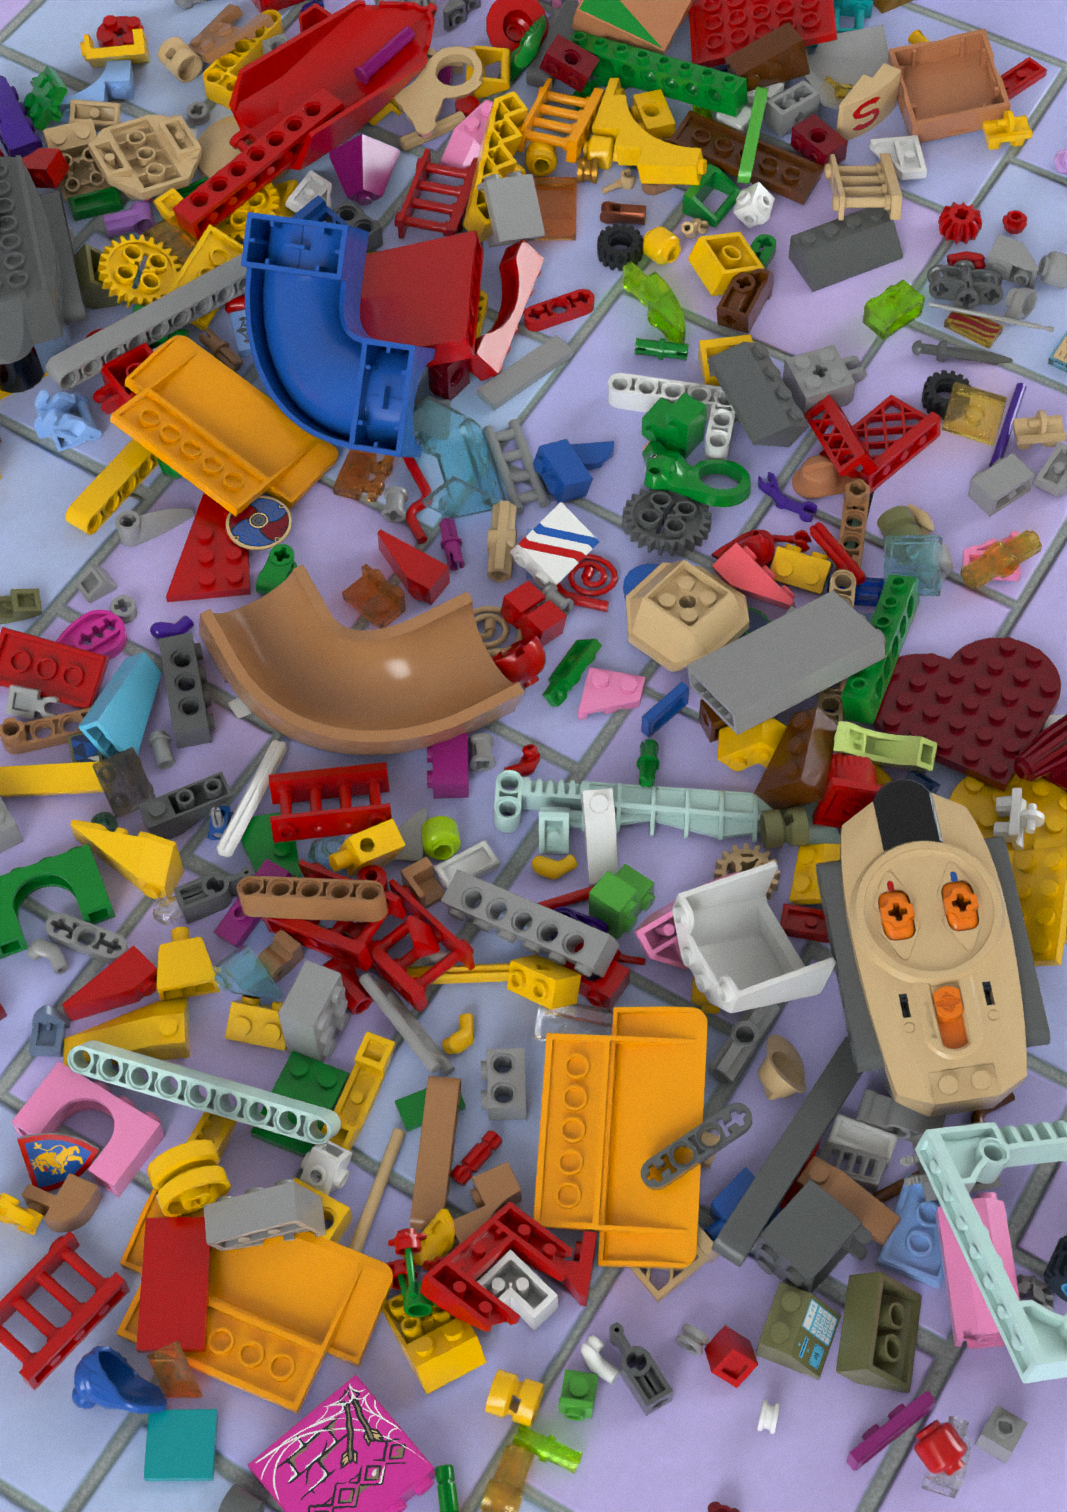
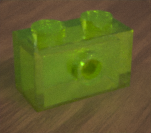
[862,280,925,340]

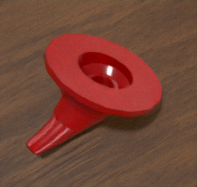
[486,0,549,54]

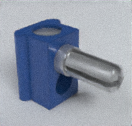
[207,806,234,840]

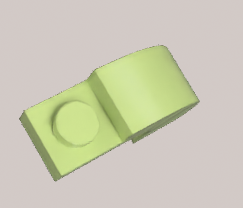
[833,721,937,772]

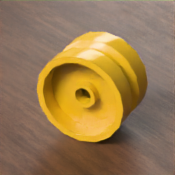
[146,1139,231,1217]

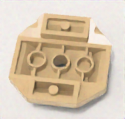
[88,114,202,201]
[626,560,750,672]

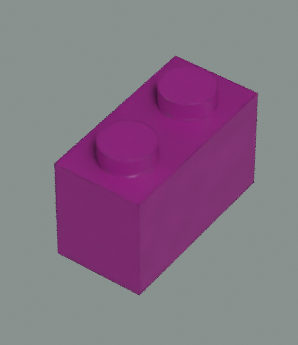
[427,733,469,799]

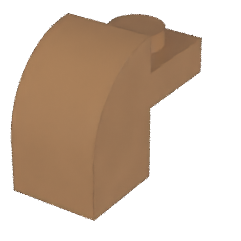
[22,1173,103,1233]

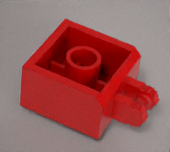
[92,342,153,415]

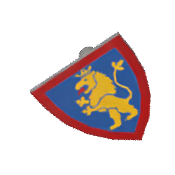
[17,1132,99,1192]

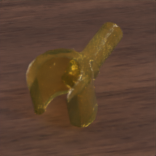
[825,76,853,99]

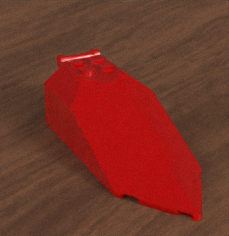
[229,0,437,170]

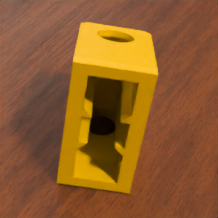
[329,819,406,877]
[157,927,220,1001]

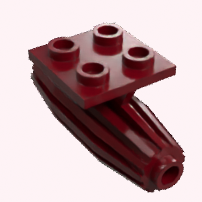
[1013,715,1067,792]

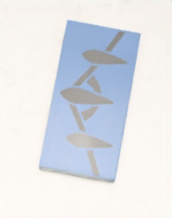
[230,310,252,357]

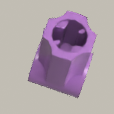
[103,201,156,237]

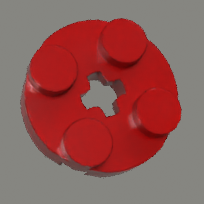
[96,15,145,48]

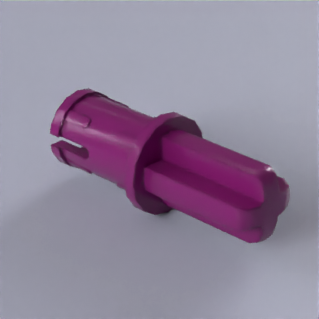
[439,517,465,571]

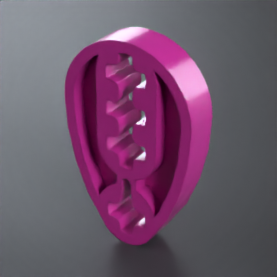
[56,610,127,660]

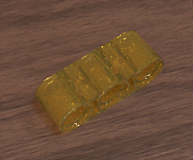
[144,218,197,267]

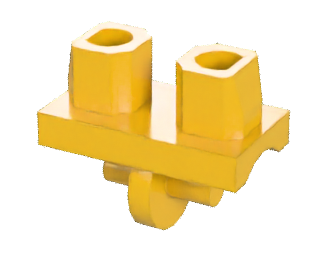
[982,110,1033,150]

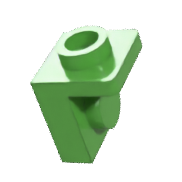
[558,1369,599,1421]

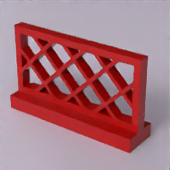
[819,395,941,494]

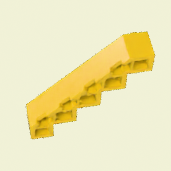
[463,91,528,242]

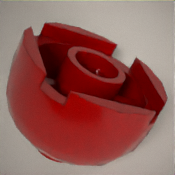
[492,635,546,688]

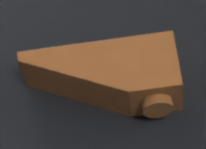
[797,1156,901,1246]

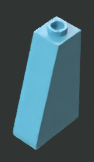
[78,652,162,768]

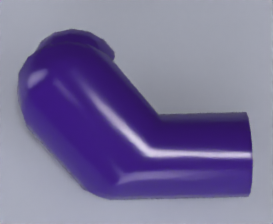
[150,615,194,639]

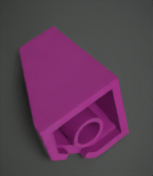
[329,134,399,206]

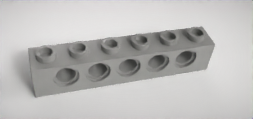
[441,869,620,977]

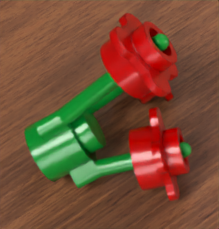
[386,1228,445,1317]

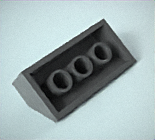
[788,208,903,292]
[707,342,809,447]

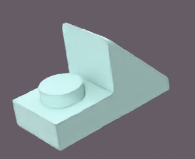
[539,807,570,854]

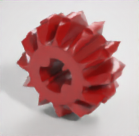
[938,201,982,245]

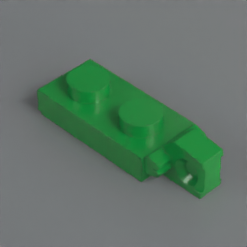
[542,639,602,707]

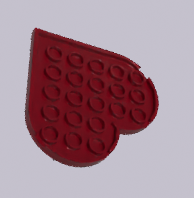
[872,637,1061,792]

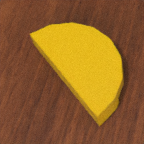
[402,1209,455,1266]

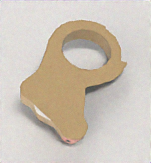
[395,46,483,139]

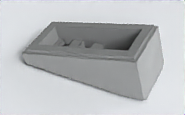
[819,1141,888,1193]

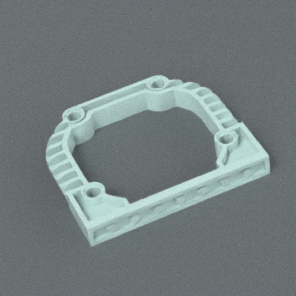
[915,1120,1067,1384]

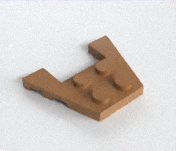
[188,4,275,64]

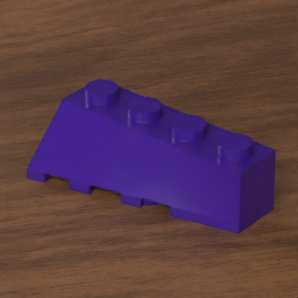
[0,75,43,158]

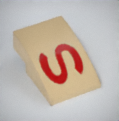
[836,63,902,141]

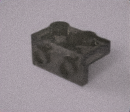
[92,747,156,818]

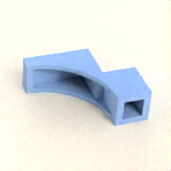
[59,60,135,123]

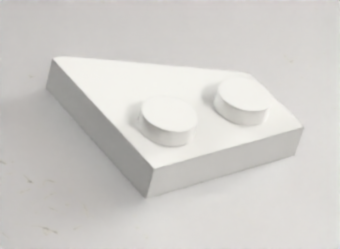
[869,135,927,180]
[285,170,332,222]

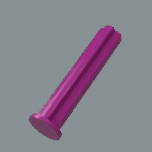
[354,26,415,84]

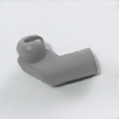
[27,939,69,974]

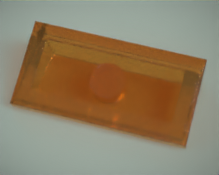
[147,1341,203,1398]

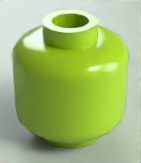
[421,816,461,860]

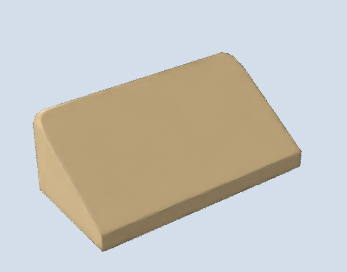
[69,99,121,131]

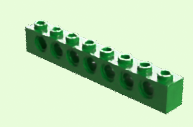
[568,30,748,117]

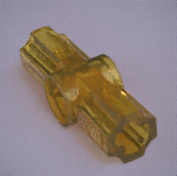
[960,530,1042,590]
[480,1444,534,1512]

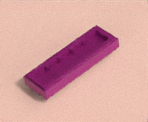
[213,858,292,949]
[846,1390,935,1471]

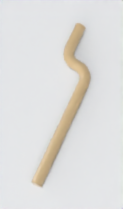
[349,1128,405,1253]

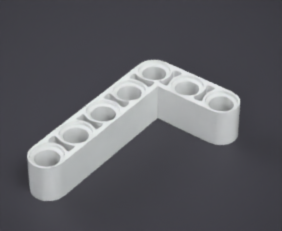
[608,373,736,460]

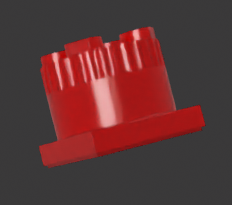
[812,752,890,829]

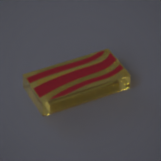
[943,306,1003,349]

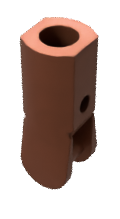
[599,201,646,225]

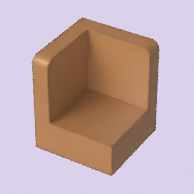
[401,856,445,909]

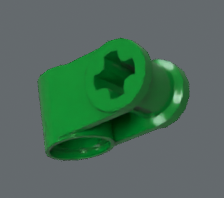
[256,544,297,595]

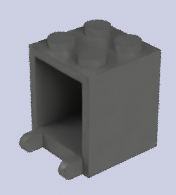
[755,1179,872,1293]

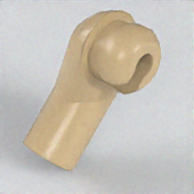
[681,218,709,239]
[907,503,934,539]

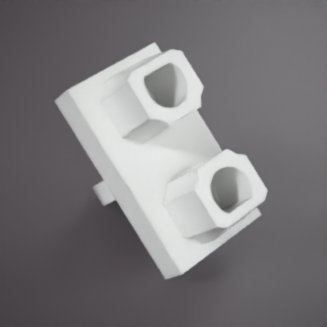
[993,788,1045,850]

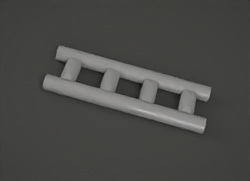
[483,419,550,514]
[359,973,455,1076]

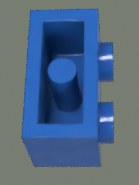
[533,439,593,504]

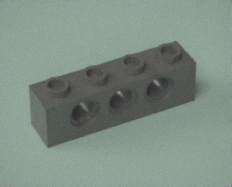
[158,633,216,749]

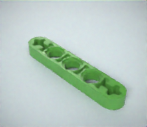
[737,86,769,185]

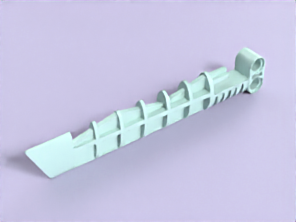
[494,770,840,845]

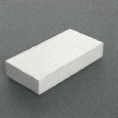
[433,840,500,890]
[827,1113,899,1168]

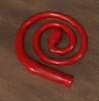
[556,554,618,612]

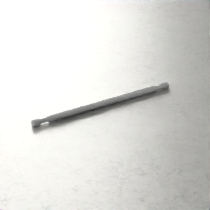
[929,301,1054,332]

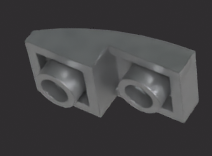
[443,0,481,31]

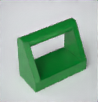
[682,164,741,227]

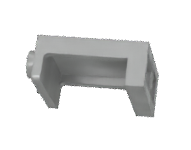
[477,171,545,248]

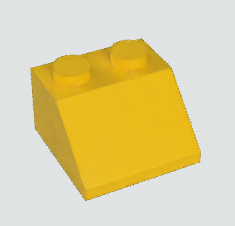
[688,232,765,296]

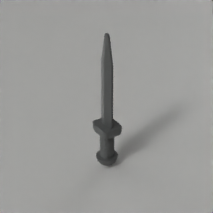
[912,340,1013,363]

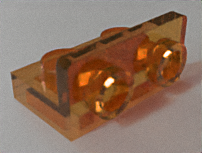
[342,564,406,629]

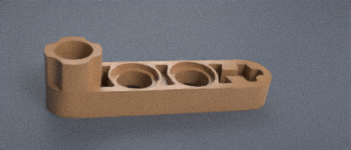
[836,479,870,571]
[0,707,91,755]

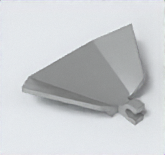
[802,25,888,110]

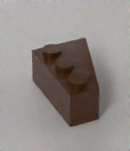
[724,22,810,92]
[754,707,837,811]

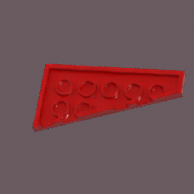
[166,493,251,602]

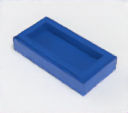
[641,682,689,738]

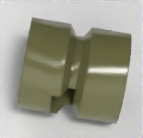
[877,506,925,559]
[760,807,809,849]

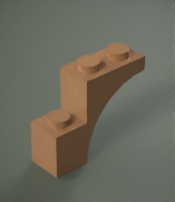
[452,1162,522,1281]

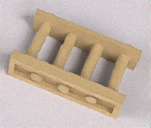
[824,153,902,220]

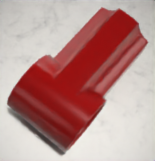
[321,958,374,1015]

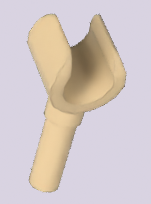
[601,169,636,194]

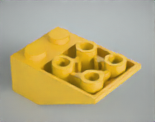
[382,1293,487,1394]

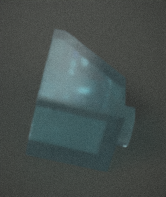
[212,945,284,1000]

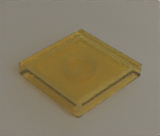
[942,382,1007,446]

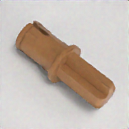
[199,328,243,371]

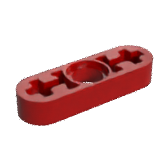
[524,289,595,332]

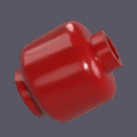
[914,1419,968,1476]

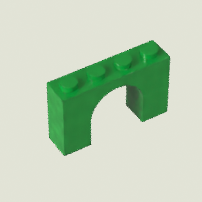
[0,844,116,959]

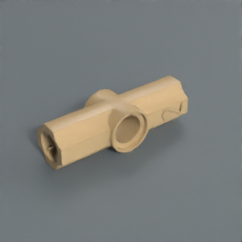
[487,501,517,583]

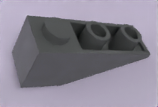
[138,772,233,840]

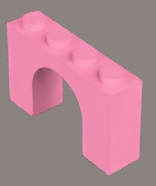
[11,1061,165,1197]

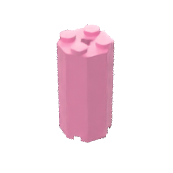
[936,1192,1020,1349]

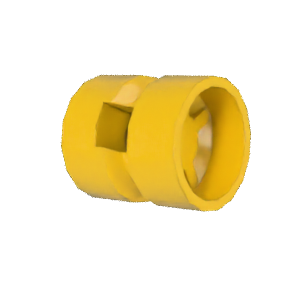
[485,1369,545,1428]

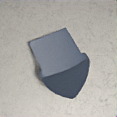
[29,1005,70,1057]

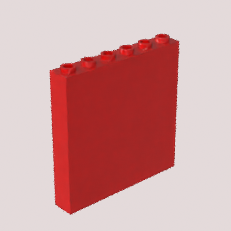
[360,230,484,367]

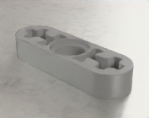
[45,913,129,964]

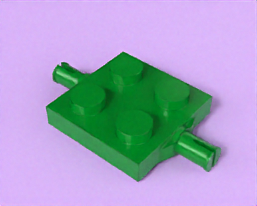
[23,66,68,131]

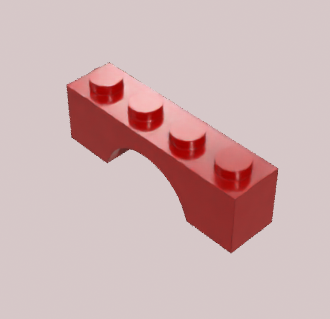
[0,148,69,189]

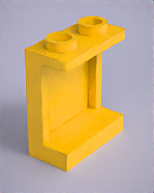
[80,28,150,68]

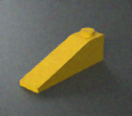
[70,819,184,901]
[64,998,190,1067]

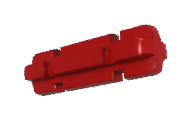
[450,1131,503,1185]

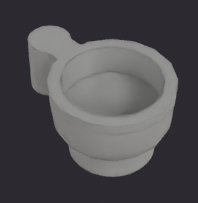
[1004,287,1037,325]

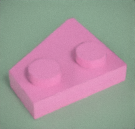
[578,667,645,719]

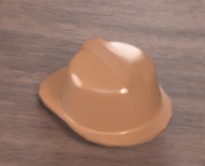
[792,455,853,499]

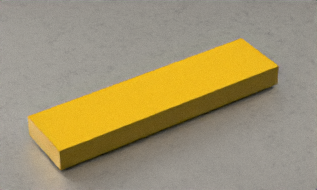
[0,761,115,798]

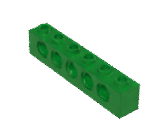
[841,574,920,724]

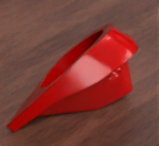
[711,529,775,568]

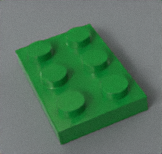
[251,1051,350,1158]

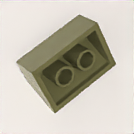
[836,1271,922,1393]

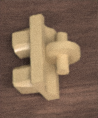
[1012,410,1067,450]

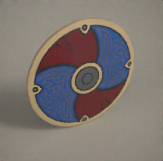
[226,496,292,550]

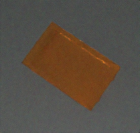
[533,177,577,240]

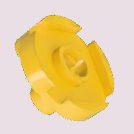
[0,1192,44,1235]

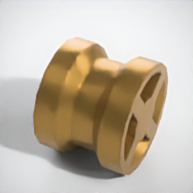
[577,157,598,184]

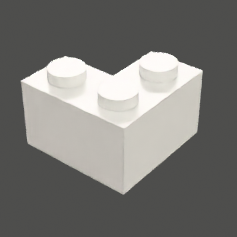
[477,1249,558,1331]

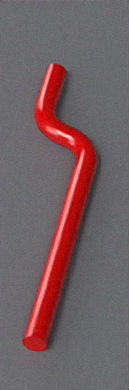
[402,457,433,544]

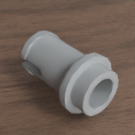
[148,730,175,769]

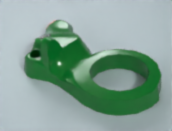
[642,441,751,507]

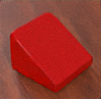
[406,915,440,958]

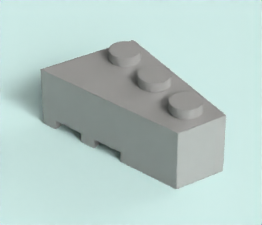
[203,1179,326,1251]

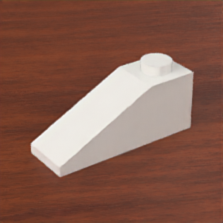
[580,788,619,885]

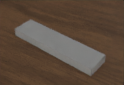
[477,335,573,411]

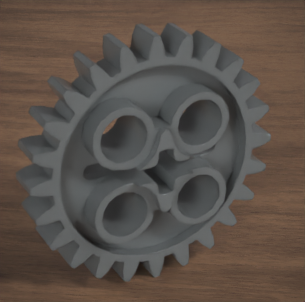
[622,488,712,556]

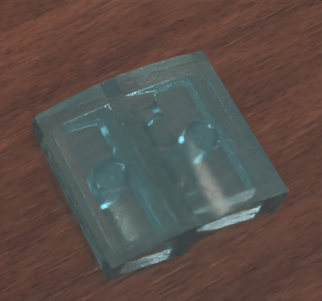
[884,535,943,596]

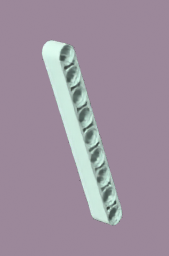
[67,1040,341,1145]

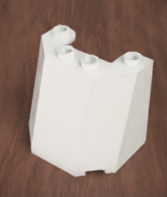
[672,861,836,1013]

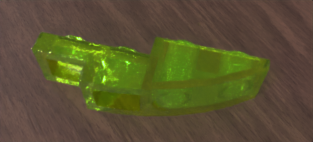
[622,261,686,344]

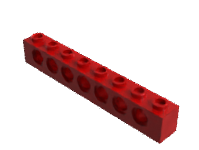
[173,88,345,240]

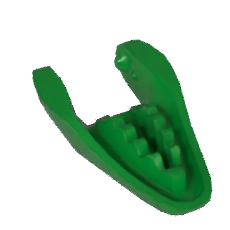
[510,14,547,81]

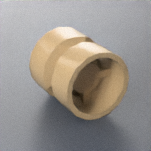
[158,37,203,83]

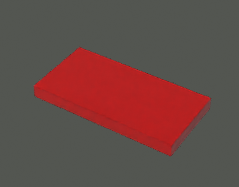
[0,627,110,709]
[136,1217,212,1353]

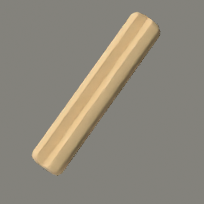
[399,111,466,151]

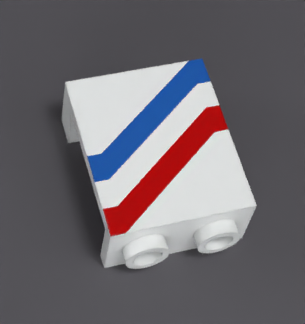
[509,502,600,588]

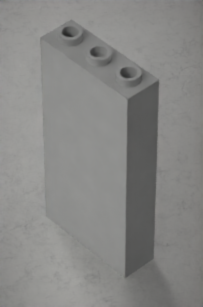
[687,591,886,735]

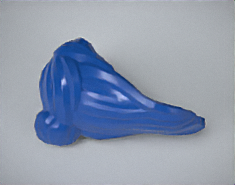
[72,1346,167,1414]

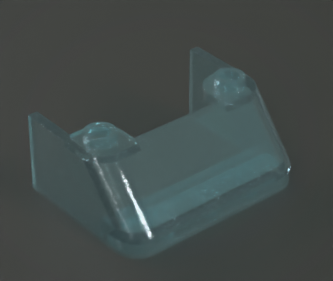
[413,395,506,519]

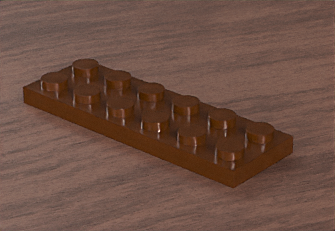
[669,110,825,205]

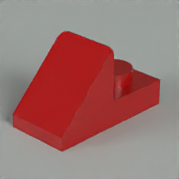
[561,1231,597,1307]

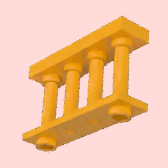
[517,78,604,164]

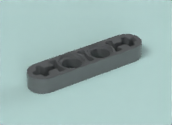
[641,1103,752,1190]

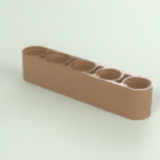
[236,876,388,922]
[410,1076,461,1230]

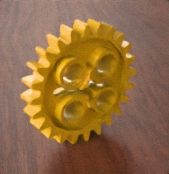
[215,182,282,244]
[97,234,182,308]

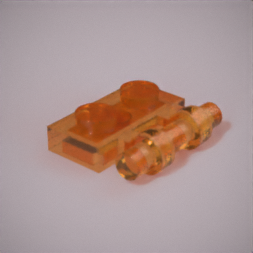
[333,449,394,502]

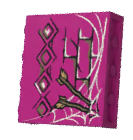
[248,1375,436,1512]

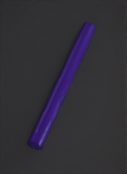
[989,383,1027,467]

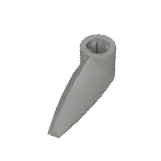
[115,508,194,547]

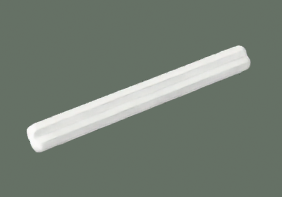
[216,740,287,858]

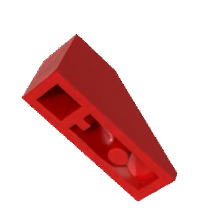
[377,529,450,605]
[62,945,158,1022]

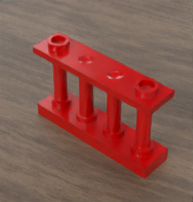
[394,148,478,239]
[269,762,392,843]
[262,859,406,972]
[343,879,475,1012]
[0,1231,130,1391]

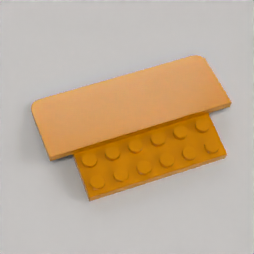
[110,335,339,516]
[533,1006,708,1269]
[116,1188,393,1414]

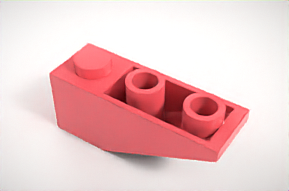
[712,542,796,610]

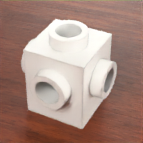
[733,182,775,229]
[300,1140,353,1195]

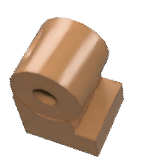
[254,929,304,984]

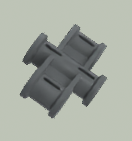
[927,260,1004,309]

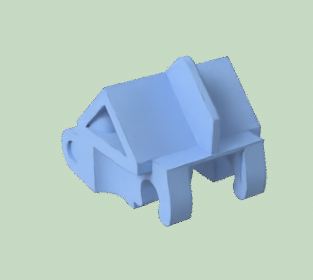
[33,389,102,452]

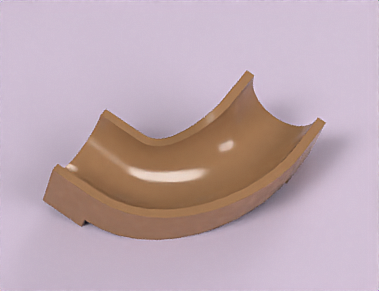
[199,564,525,755]

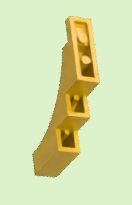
[592,78,707,185]

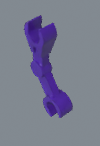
[758,472,817,522]

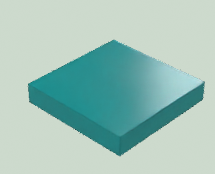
[143,1409,218,1482]

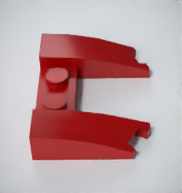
[420,1202,573,1332]

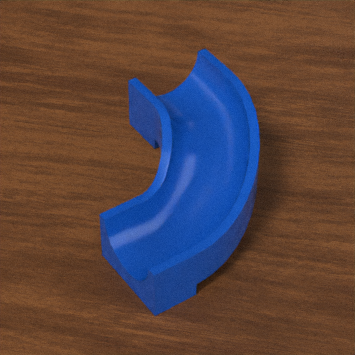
[241,212,435,458]

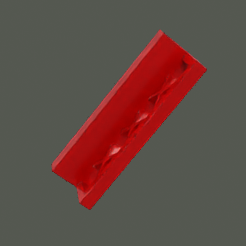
[804,395,879,478]

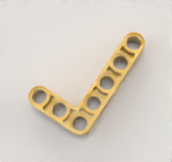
[203,10,283,110]

